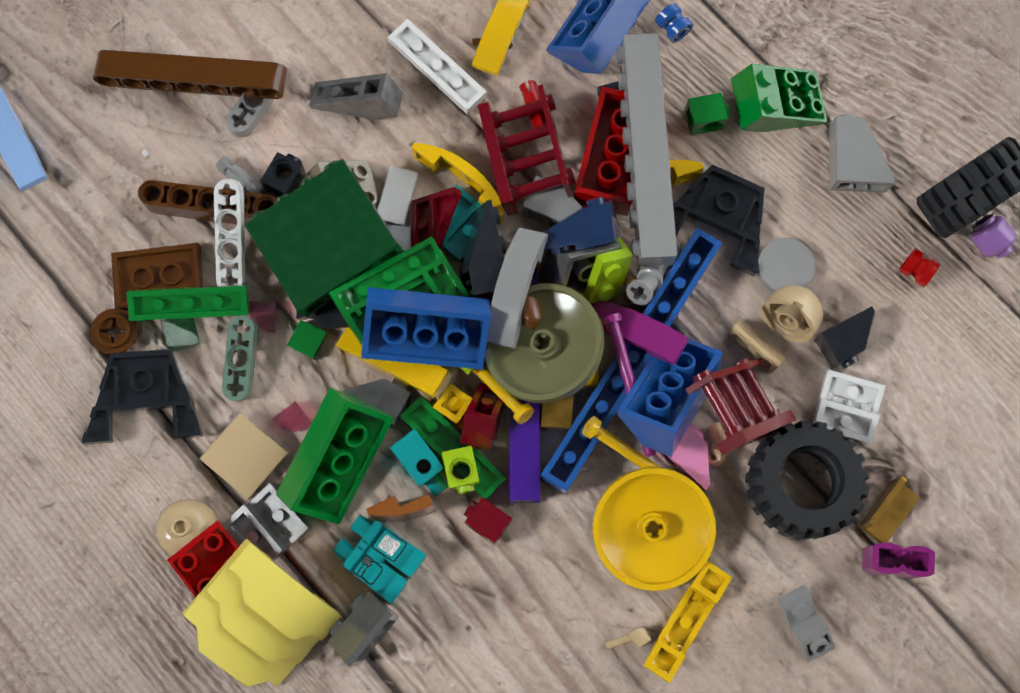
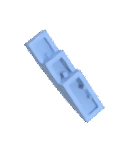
[0,87,48,192]

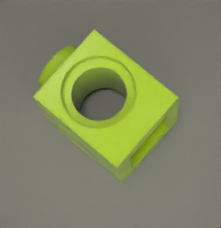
[442,446,480,495]

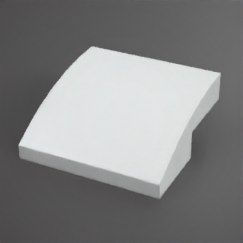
[813,369,886,444]

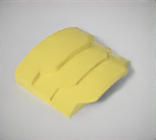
[182,538,342,687]

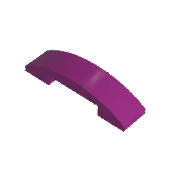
[590,301,689,365]

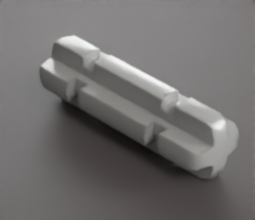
[216,156,265,194]

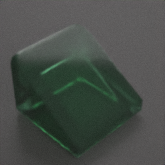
[160,318,200,352]

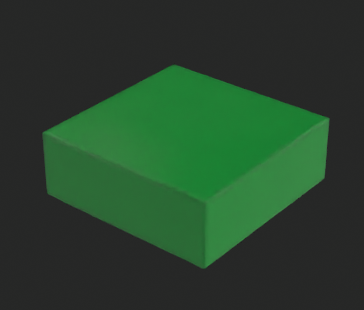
[287,320,328,360]

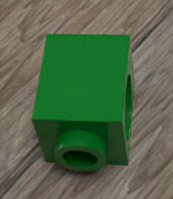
[684,93,730,136]

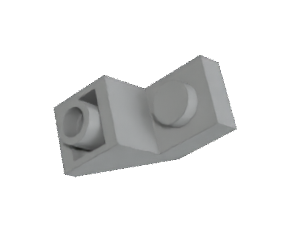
[778,585,835,663]

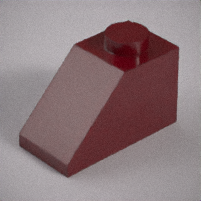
[460,383,505,450]

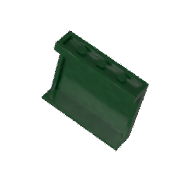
[244,158,404,317]

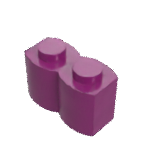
[862,543,935,579]

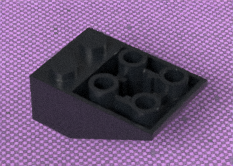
[459,200,506,298]

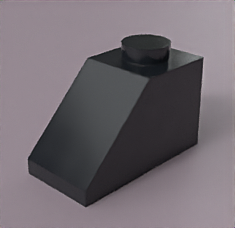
[814,306,875,369]

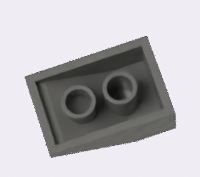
[328,592,400,667]

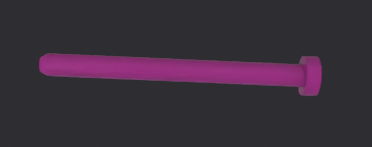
[600,313,656,457]

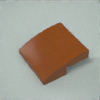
[366,494,436,522]

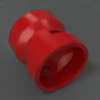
[898,248,940,288]

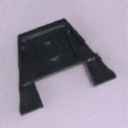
[673,164,765,277]
[82,349,203,445]

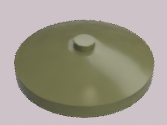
[485,284,604,403]

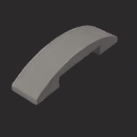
[487,228,548,349]

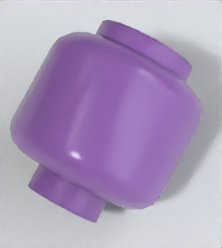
[971,214,1016,259]

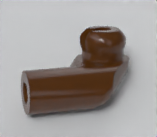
[522,294,542,330]

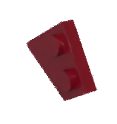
[411,187,462,250]

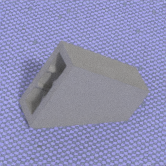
[829,113,895,193]

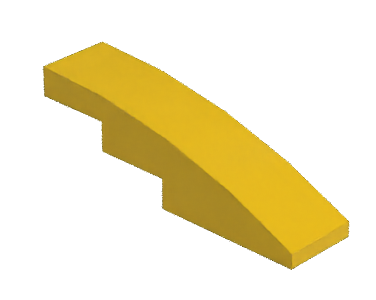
[335,328,449,398]

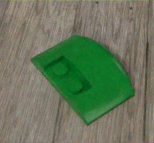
[329,237,469,346]

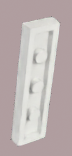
[388,19,487,114]

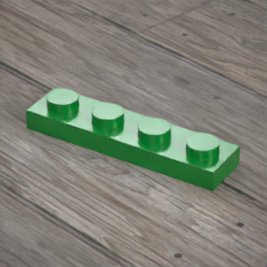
[126,284,250,321]
[400,396,506,500]

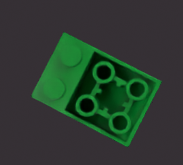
[731,63,827,132]

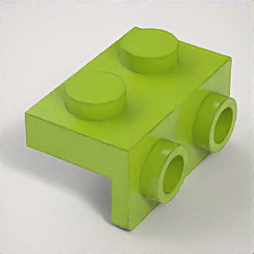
[583,236,633,303]

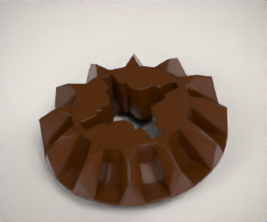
[90,308,139,354]

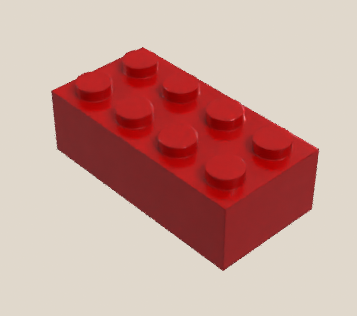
[573,86,632,217]

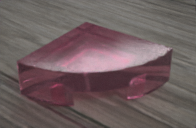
[249,301,278,333]
[271,401,312,432]

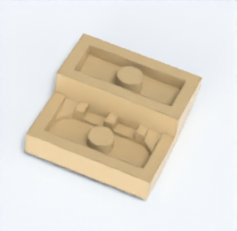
[199,412,288,499]

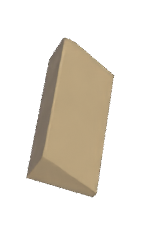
[728,320,785,372]

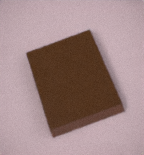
[111,243,204,310]

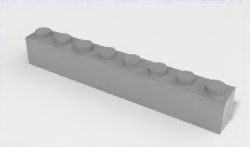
[616,33,677,266]

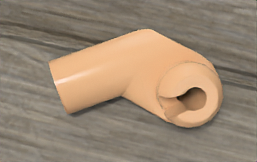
[707,421,729,466]

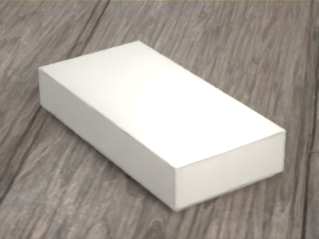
[377,166,418,226]

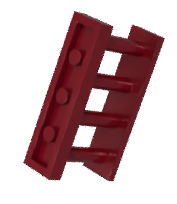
[477,84,576,216]
[686,357,797,455]

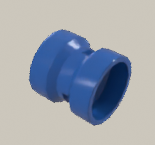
[655,3,694,43]

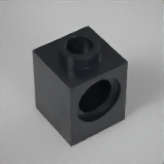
[260,152,306,197]

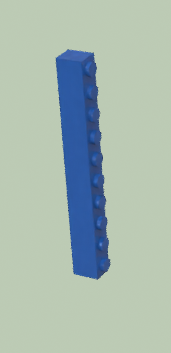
[540,228,722,495]

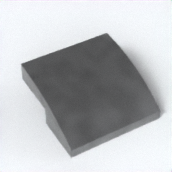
[223,482,312,561]

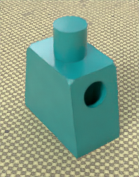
[389,429,449,497]

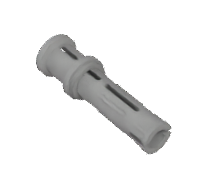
[626,244,682,305]

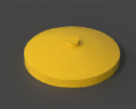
[592,467,716,591]

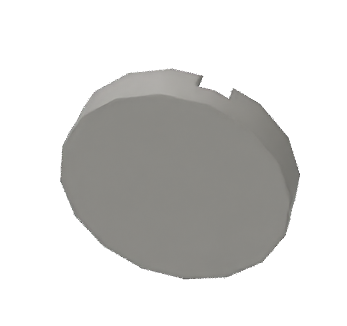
[757,238,815,292]

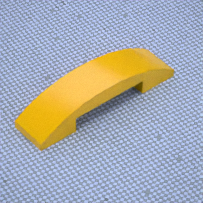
[472,0,533,77]
[411,143,505,224]
[642,561,733,683]

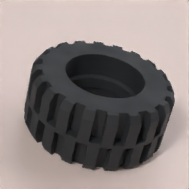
[916,136,1020,238]
[745,420,870,540]

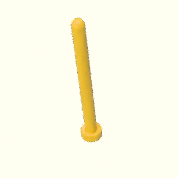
[472,365,534,424]
[582,416,660,468]

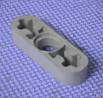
[226,94,275,137]

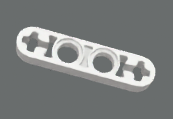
[214,179,246,286]

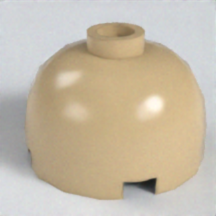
[761,284,823,343]
[156,499,219,556]

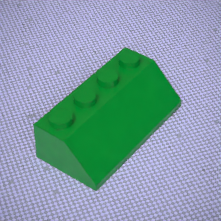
[276,387,394,525]

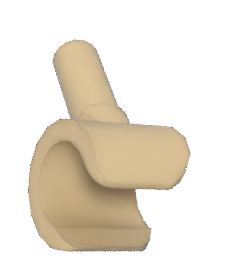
[606,627,651,650]

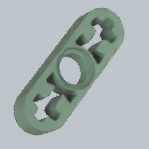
[222,315,258,402]

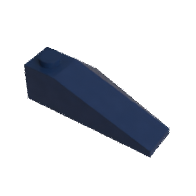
[504,196,621,259]

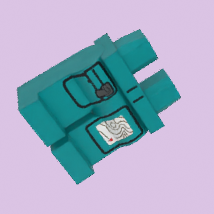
[333,515,427,604]

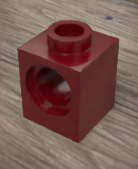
[463,497,512,546]

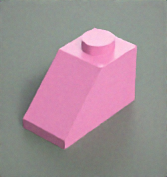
[657,424,710,492]

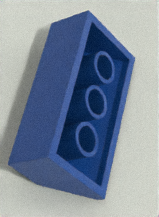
[546,0,651,74]
[361,287,491,370]
[617,339,723,457]

